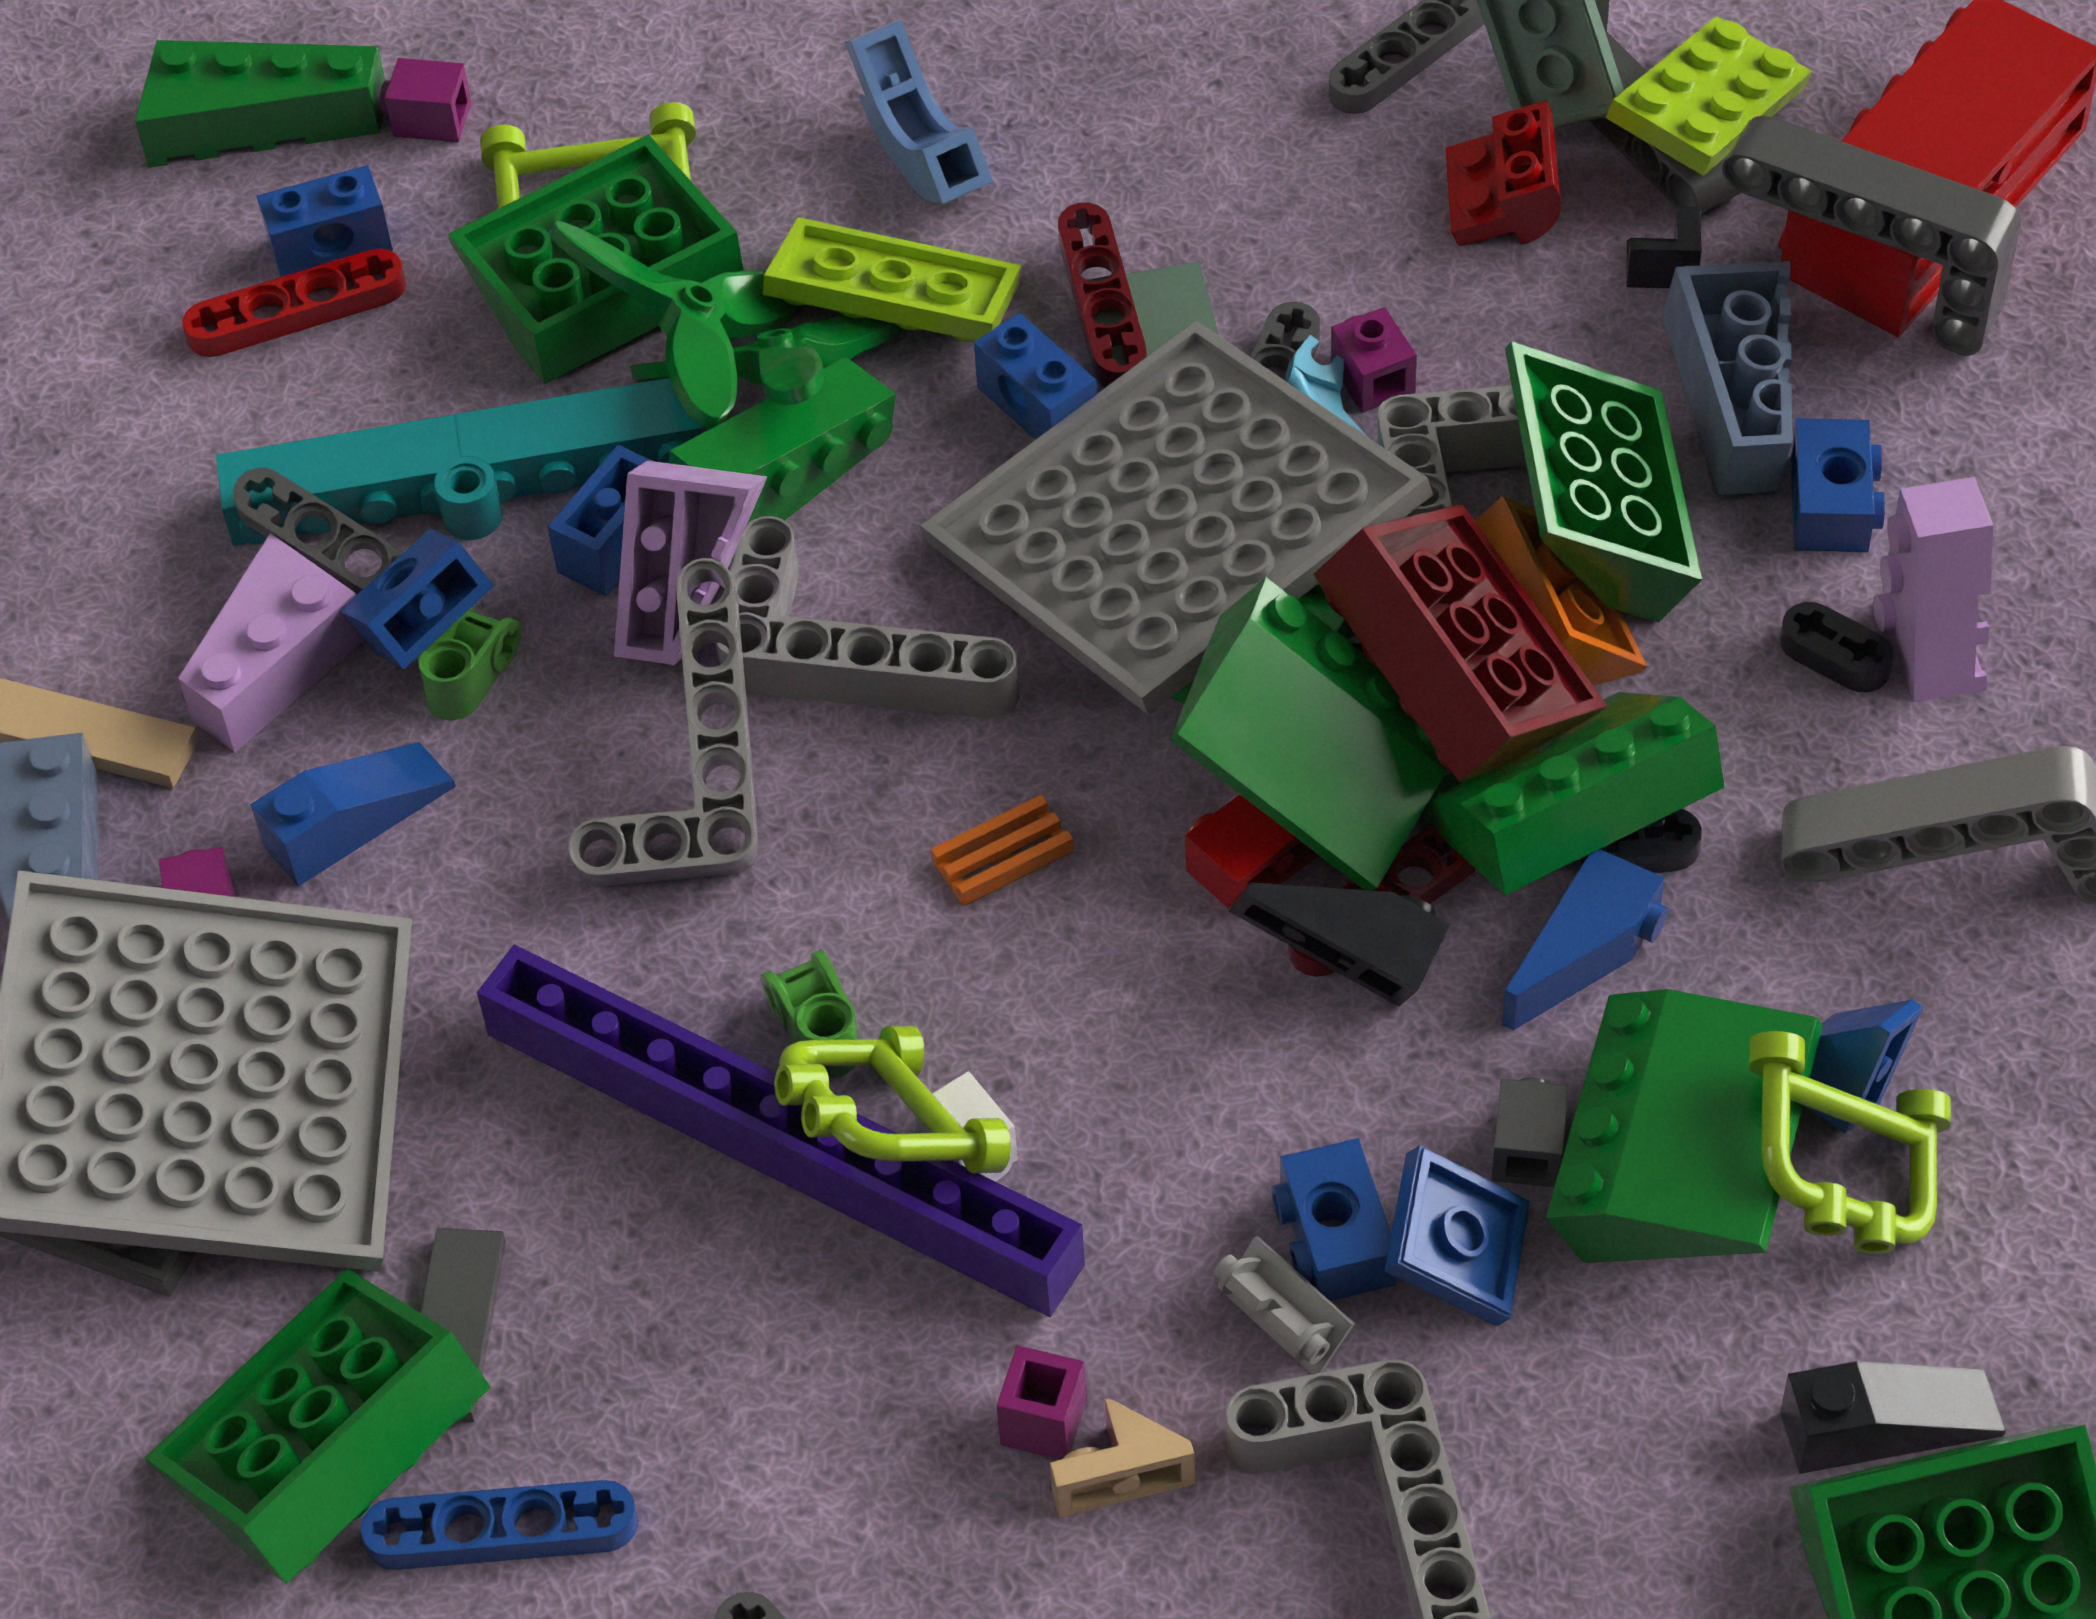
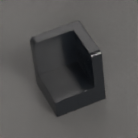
[1626,207,1702,289]

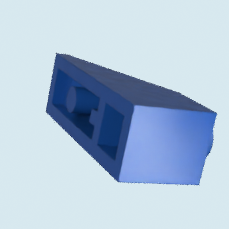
[250,742,456,887]
[1502,849,1669,1030]

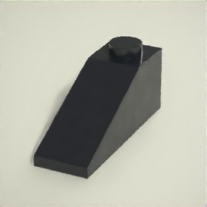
[1228,882,1451,1006]
[1780,1361,2005,1474]

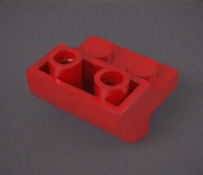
[1445,100,1561,246]

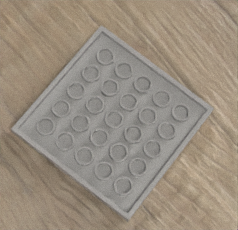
[920,320,1433,715]
[0,870,412,1272]

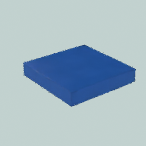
[1384,1145,1530,1326]

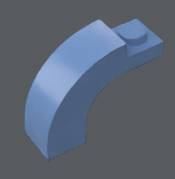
[844,20,994,204]

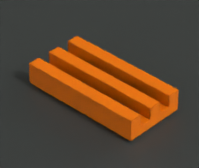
[931,794,1074,906]

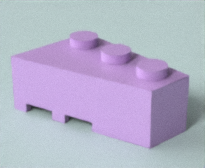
[614,461,767,665]
[1873,477,1993,702]
[178,533,364,753]

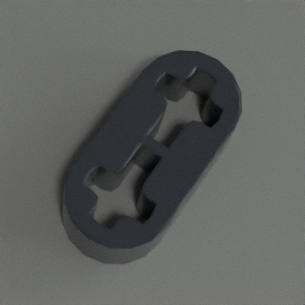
[1780,602,1893,692]
[1580,809,1702,873]

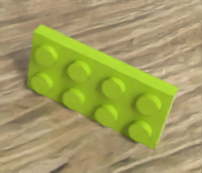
[1606,16,1812,176]
[763,217,1021,342]

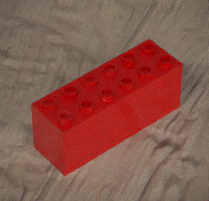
[1778,0,2096,338]

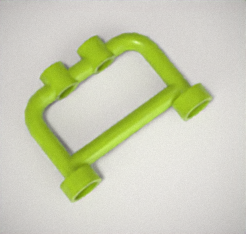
[480,102,696,209]
[774,1025,1011,1173]
[1749,1031,1951,1254]

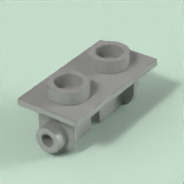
[1213,1236,1355,1374]

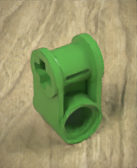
[418,605,522,721]
[760,949,859,1078]

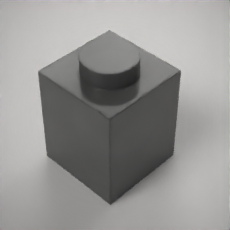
[1491,1077,1568,1187]

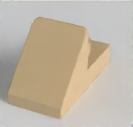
[1050,1399,1195,1518]

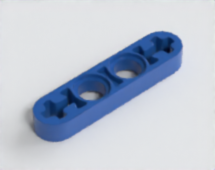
[360,1480,639,1570]

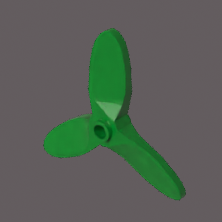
[549,221,802,428]
[630,314,902,405]

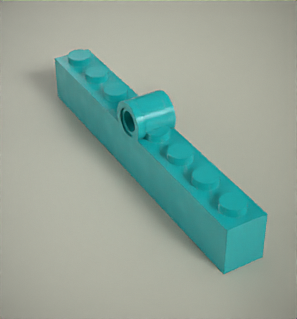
[216,378,703,546]

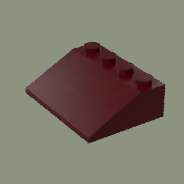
[1313,504,1607,782]

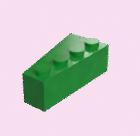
[135,40,385,168]
[669,357,896,563]

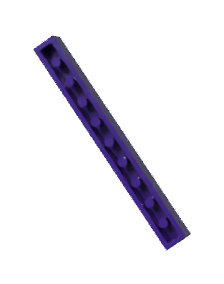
[476,944,1085,1318]

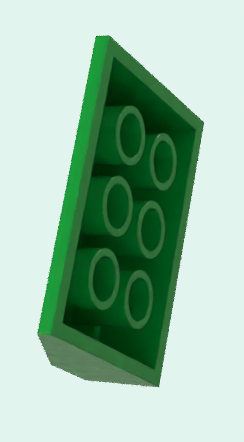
[448,134,744,384]
[1505,341,1702,623]
[1170,577,1447,891]
[1419,692,1725,895]
[1546,989,1823,1263]
[144,1268,491,1584]
[1789,1424,2096,1619]

